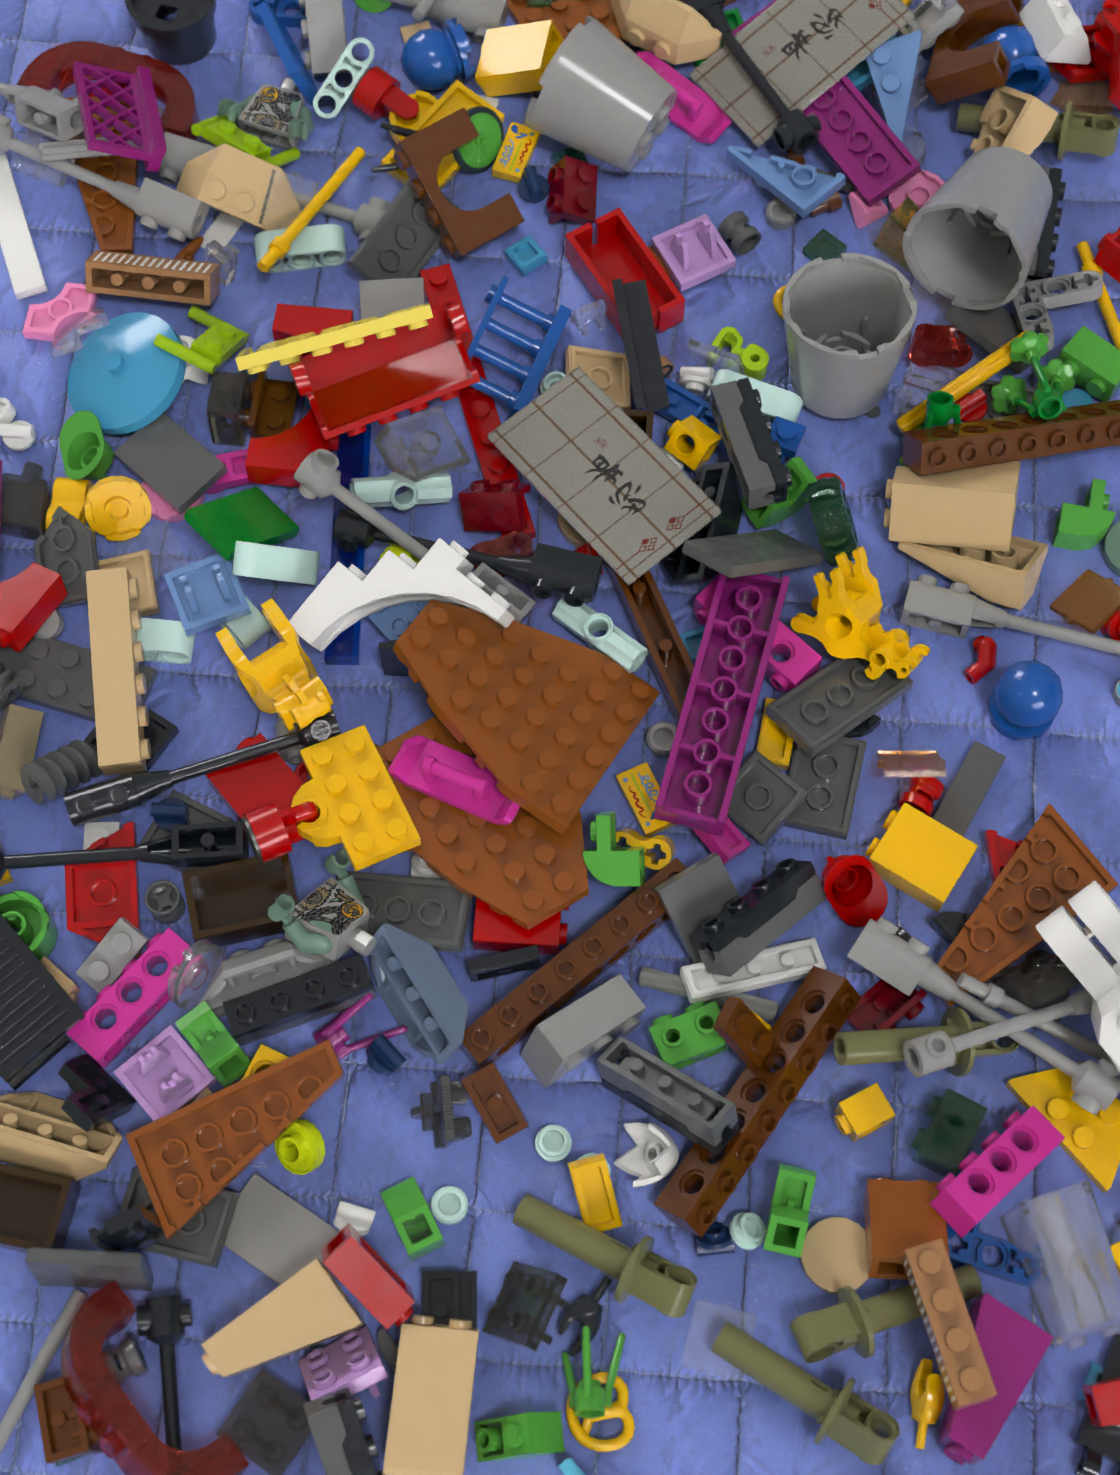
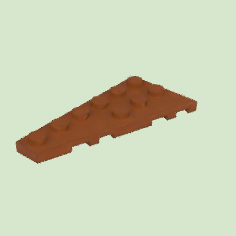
[66,97,139,254]
[937,803,1119,1008]
[125,1039,345,1239]

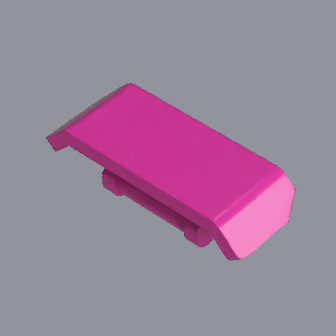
[637,51,732,144]
[389,735,520,825]

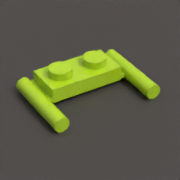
[191,115,300,167]
[153,306,250,375]

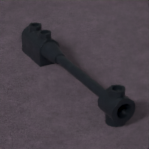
[678,0,821,154]
[333,508,603,607]
[64,709,341,827]
[0,821,249,880]
[136,1295,193,1475]

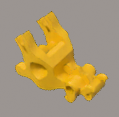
[790,546,930,680]
[215,598,334,732]

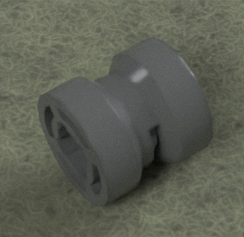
[718,211,762,256]
[144,880,186,924]
[97,1337,148,1389]

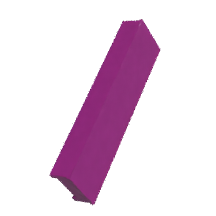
[654,573,790,836]

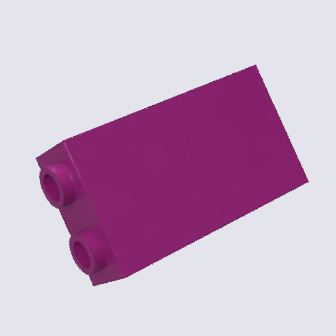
[937,1293,1054,1466]

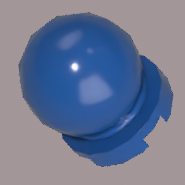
[400,17,477,91]
[983,24,1051,97]
[987,660,1063,741]

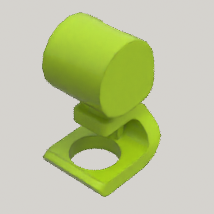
[708,327,769,381]

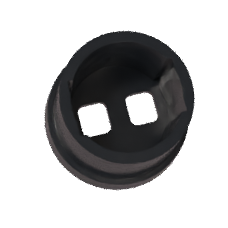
[125,0,217,66]

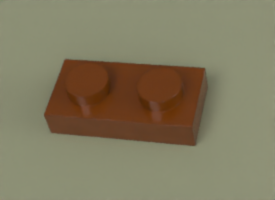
[713,996,775,1069]
[461,1060,529,1144]

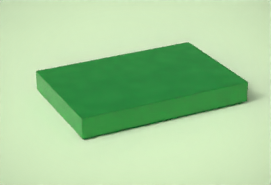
[183,486,300,561]

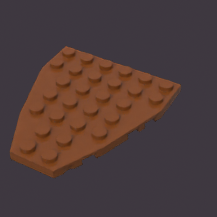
[393,599,660,835]
[376,716,589,930]

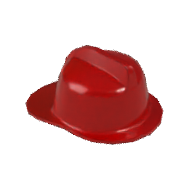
[821,854,888,928]

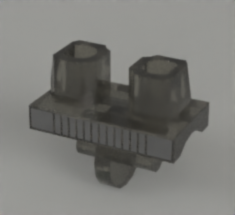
[410,1075,472,1149]

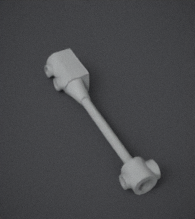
[385,0,509,44]
[0,82,83,143]
[0,114,210,242]
[158,131,390,243]
[294,449,537,623]
[899,574,1120,655]
[847,916,1120,1115]
[903,987,1093,1077]

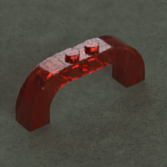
[17,41,200,141]
[61,1280,249,1475]

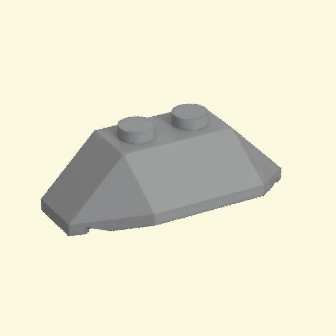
[198,938,336,1017]

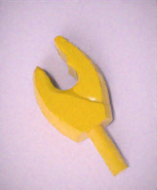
[910,1359,945,1449]

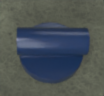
[518,165,549,202]
[150,797,189,832]
[366,1033,407,1075]
[696,1222,735,1257]

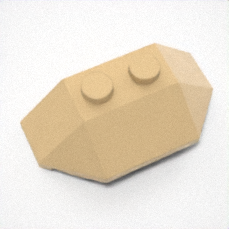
[611,0,722,65]
[176,143,301,231]
[0,1091,122,1181]

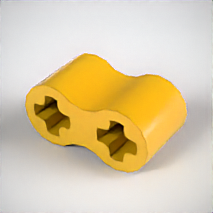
[45,476,93,530]
[616,828,676,870]

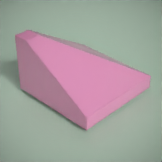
[848,192,890,229]

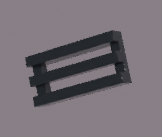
[467,945,540,982]

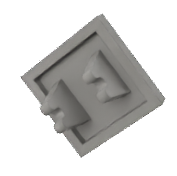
[900,0,965,54]

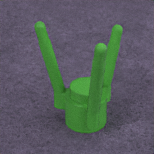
[561,1325,625,1418]

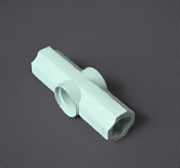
[350,471,452,510]
[552,596,648,674]

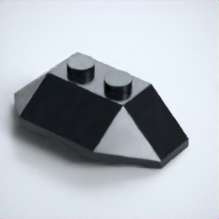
[661,462,743,584]

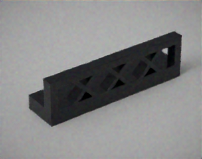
[612,278,670,412]

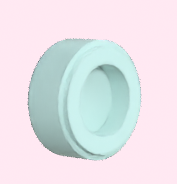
[431,1186,468,1225]

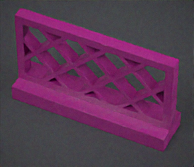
[72,61,167,173]

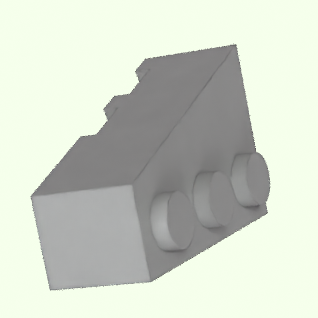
[299,0,350,77]
[520,974,646,1089]

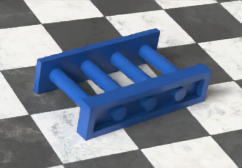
[467,275,572,422]

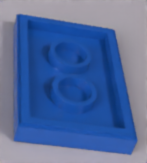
[256,2,322,106]

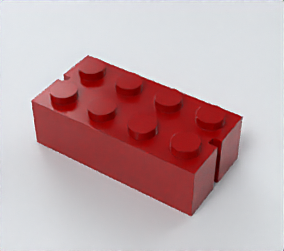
[565,208,685,339]

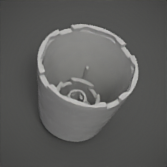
[525,16,678,172]
[903,146,1053,310]
[782,253,917,419]

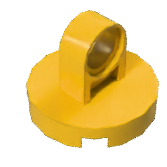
[84,476,152,541]

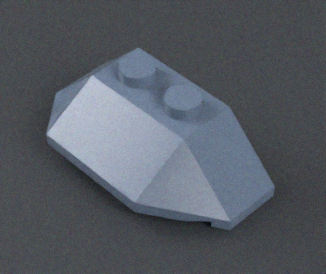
[369,923,469,1064]

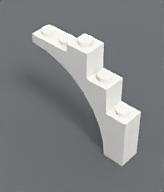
[289,538,515,652]

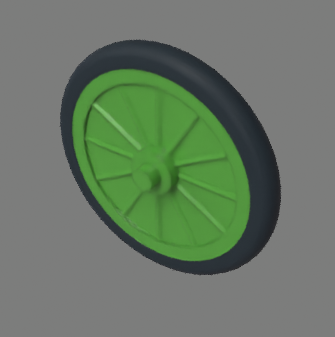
[453,106,504,173]

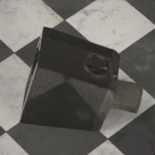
[207,371,253,447]
[0,462,53,541]

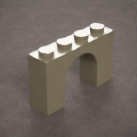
[0,704,44,800]

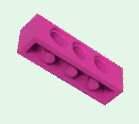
[693,574,822,693]
[67,928,205,1069]
[930,1105,1065,1238]

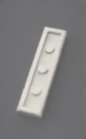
[679,938,827,1004]

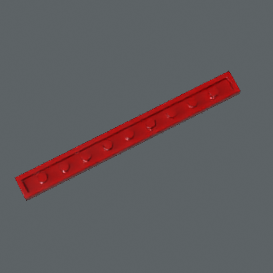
[419,263,536,546]

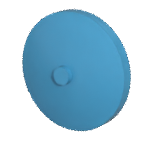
[67,312,186,435]

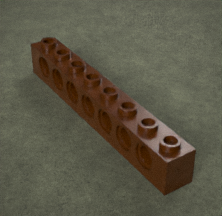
[903,400,1120,475]
[459,857,687,1068]
[653,966,861,1238]

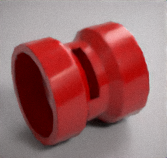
[898,772,945,817]

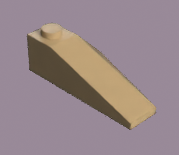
[970,85,1059,156]
[898,536,1049,610]

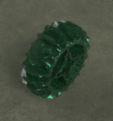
[807,476,860,566]

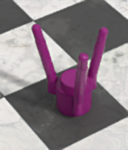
[312,993,408,1059]

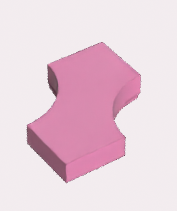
[22,282,100,342]

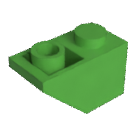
[380,1176,446,1261]
[475,1412,565,1462]

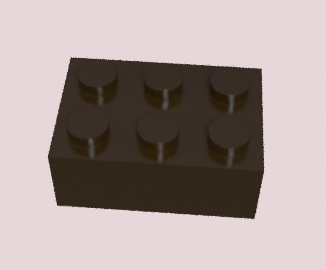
[182,853,300,951]
[0,1164,81,1253]

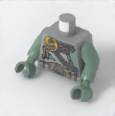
[217,78,314,151]
[268,849,377,961]

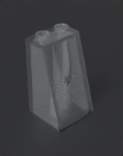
[999,1180,1120,1351]

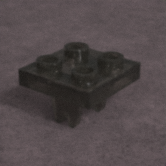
[987,950,1080,1022]
[482,1261,569,1352]
[216,1368,312,1475]

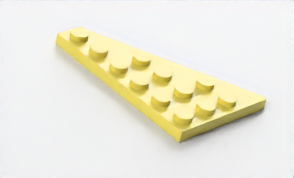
[235,303,433,375]

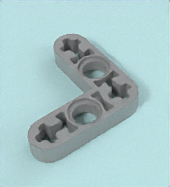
[1011,270,1103,352]

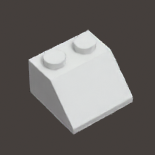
[1019,0,1091,64]

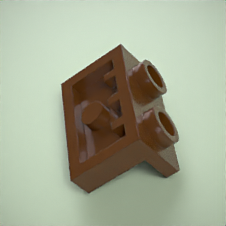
[244,370,300,438]
[34,1372,106,1464]

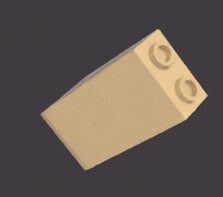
[884,461,1021,552]
[201,1258,365,1377]
[383,1315,480,1475]

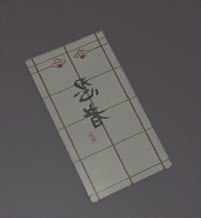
[690,0,915,147]
[487,366,721,585]

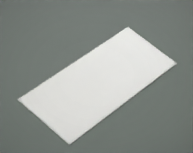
[201,212,244,256]

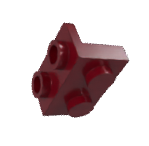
[546,156,598,225]
[458,479,531,531]
[846,979,927,1031]

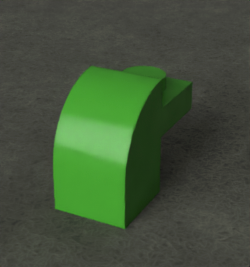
[741,456,818,529]
[1052,478,1116,551]
[583,812,646,886]
[175,1000,251,1088]
[764,1163,817,1258]

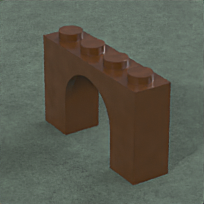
[925,0,1025,105]
[394,107,524,261]

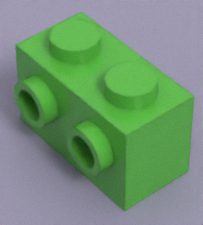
[1058,326,1120,402]
[648,1001,731,1070]

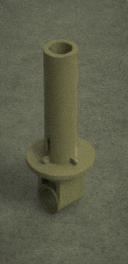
[956,100,1120,161]
[833,1006,1020,1076]
[513,1193,698,1318]
[790,1263,982,1363]
[711,1321,900,1465]

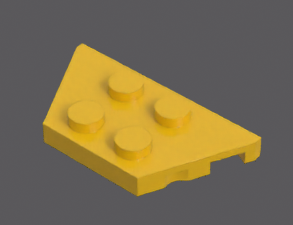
[1005,1062,1120,1193]

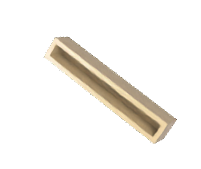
[86,567,151,776]

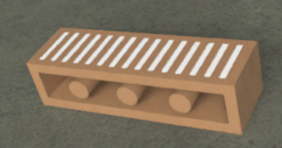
[85,250,219,306]
[901,1238,998,1411]

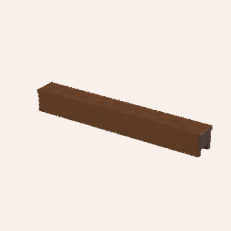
[600,556,694,726]

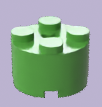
[0,891,58,960]

